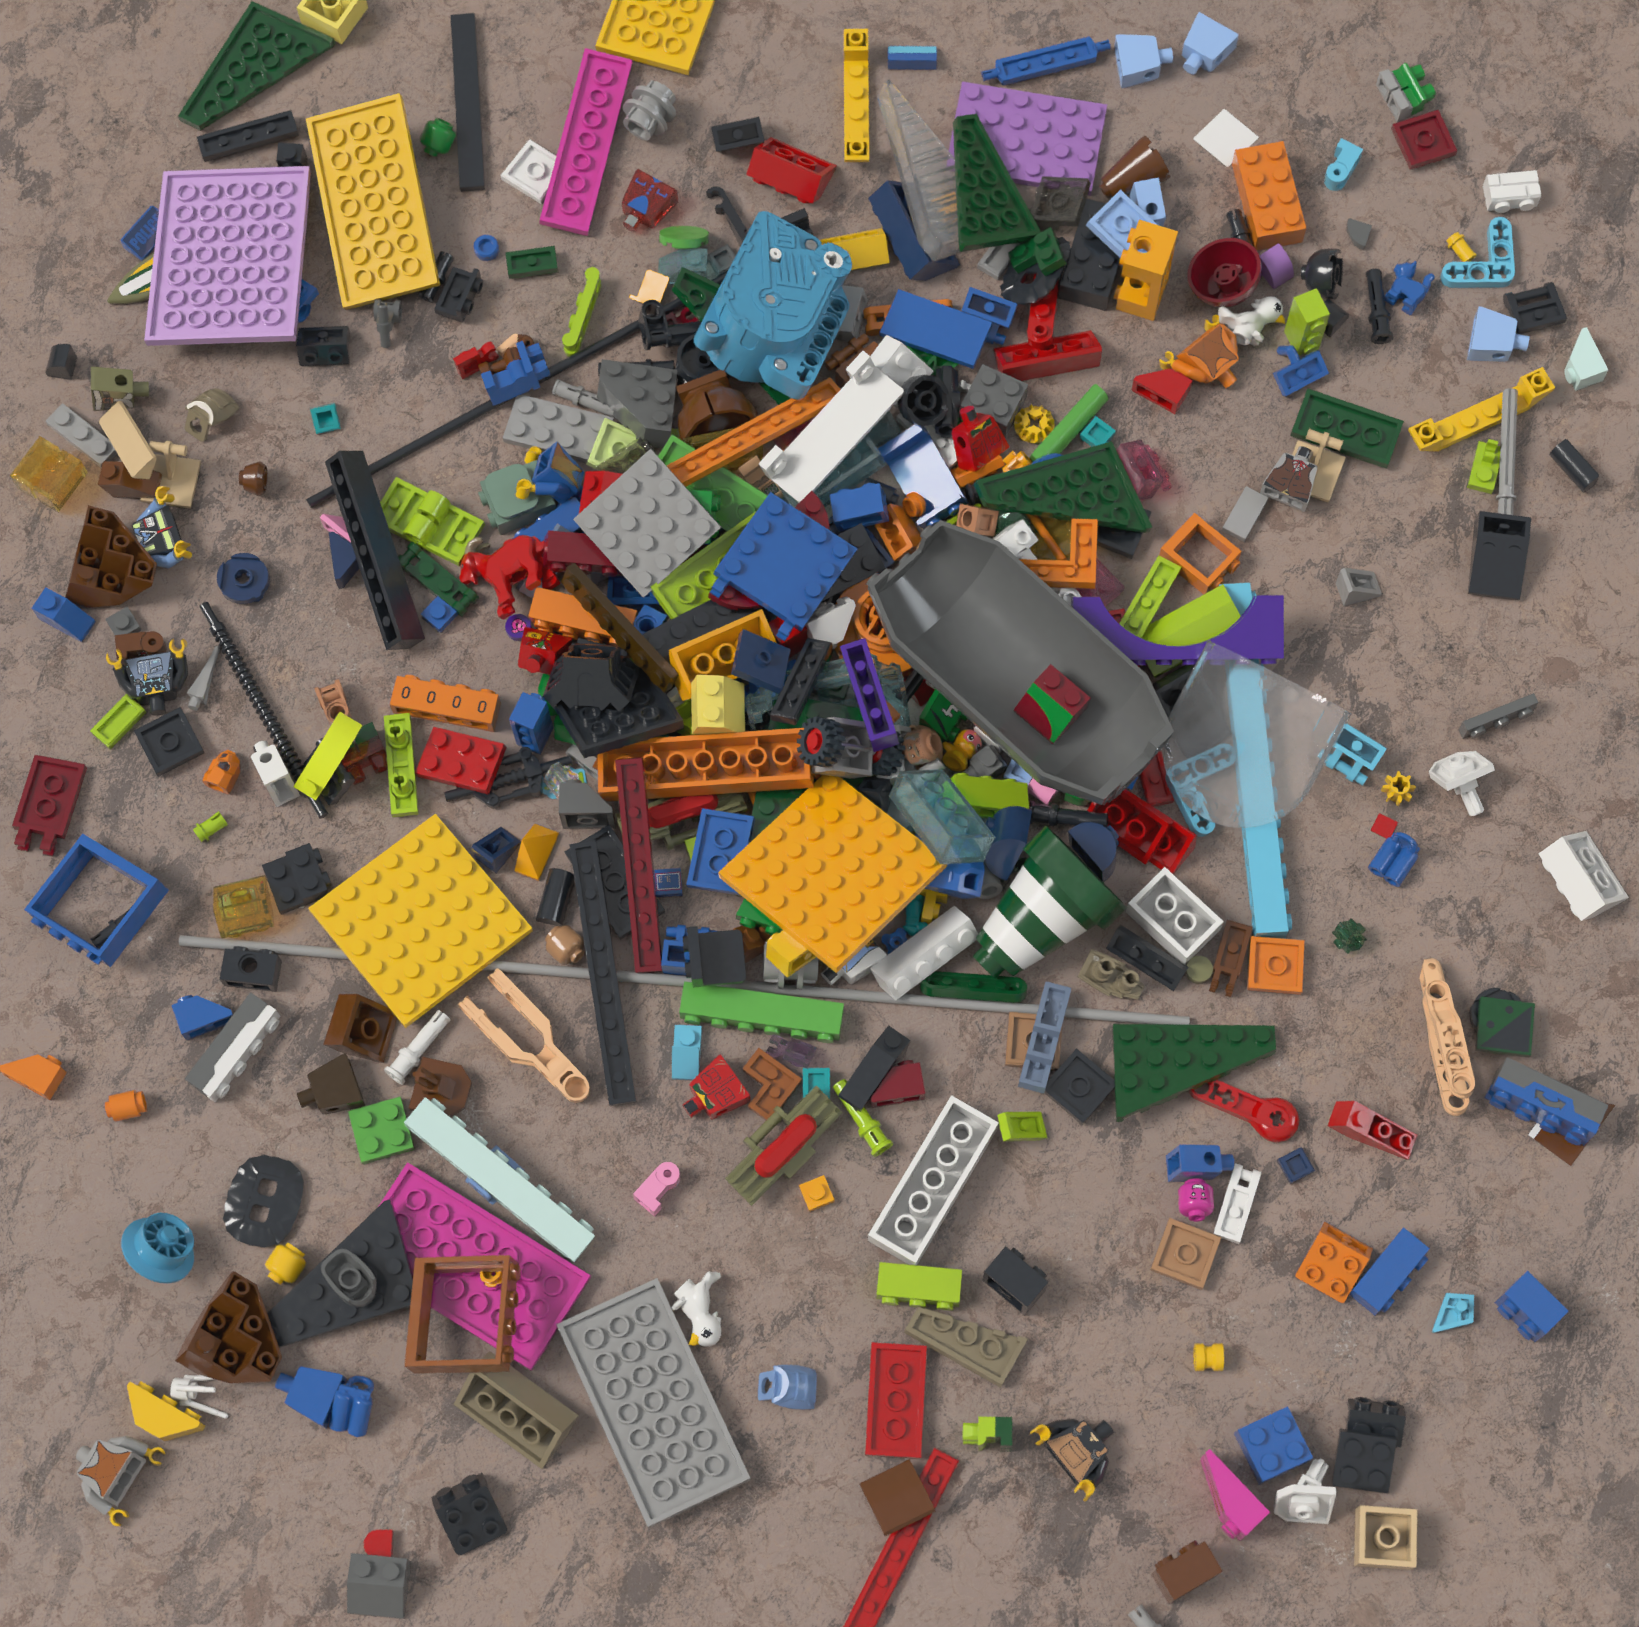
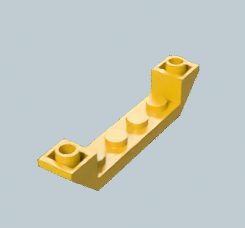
[844,29,869,162]
[1408,367,1555,451]

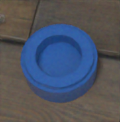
[474,235,499,261]

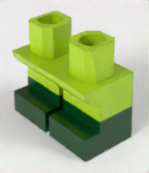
[963,1417,1012,1452]

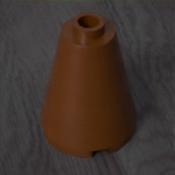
[1099,136,1171,198]

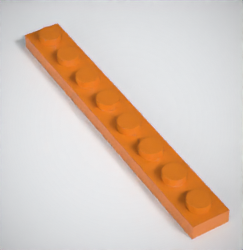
[667,378,841,487]

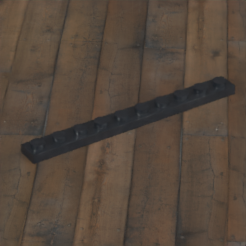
[569,840,637,1107]

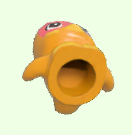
[942,729,982,771]

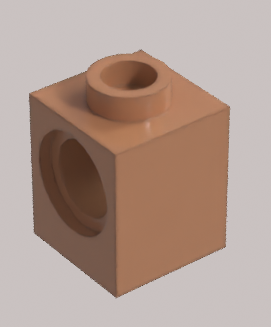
[956,504,999,537]

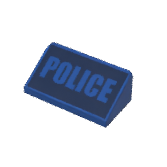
[121,205,159,261]

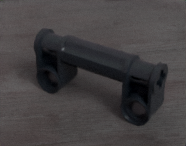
[638,299,701,351]

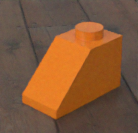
[0,1054,67,1100]

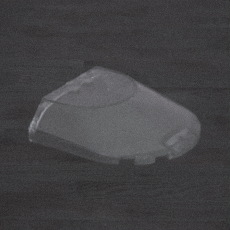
[1164,641,1352,828]

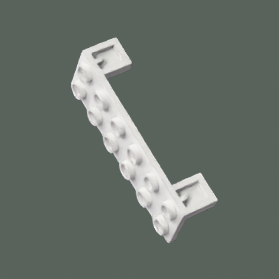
[759,351,904,503]

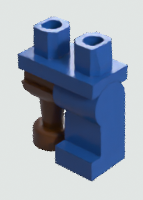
[478,341,551,406]

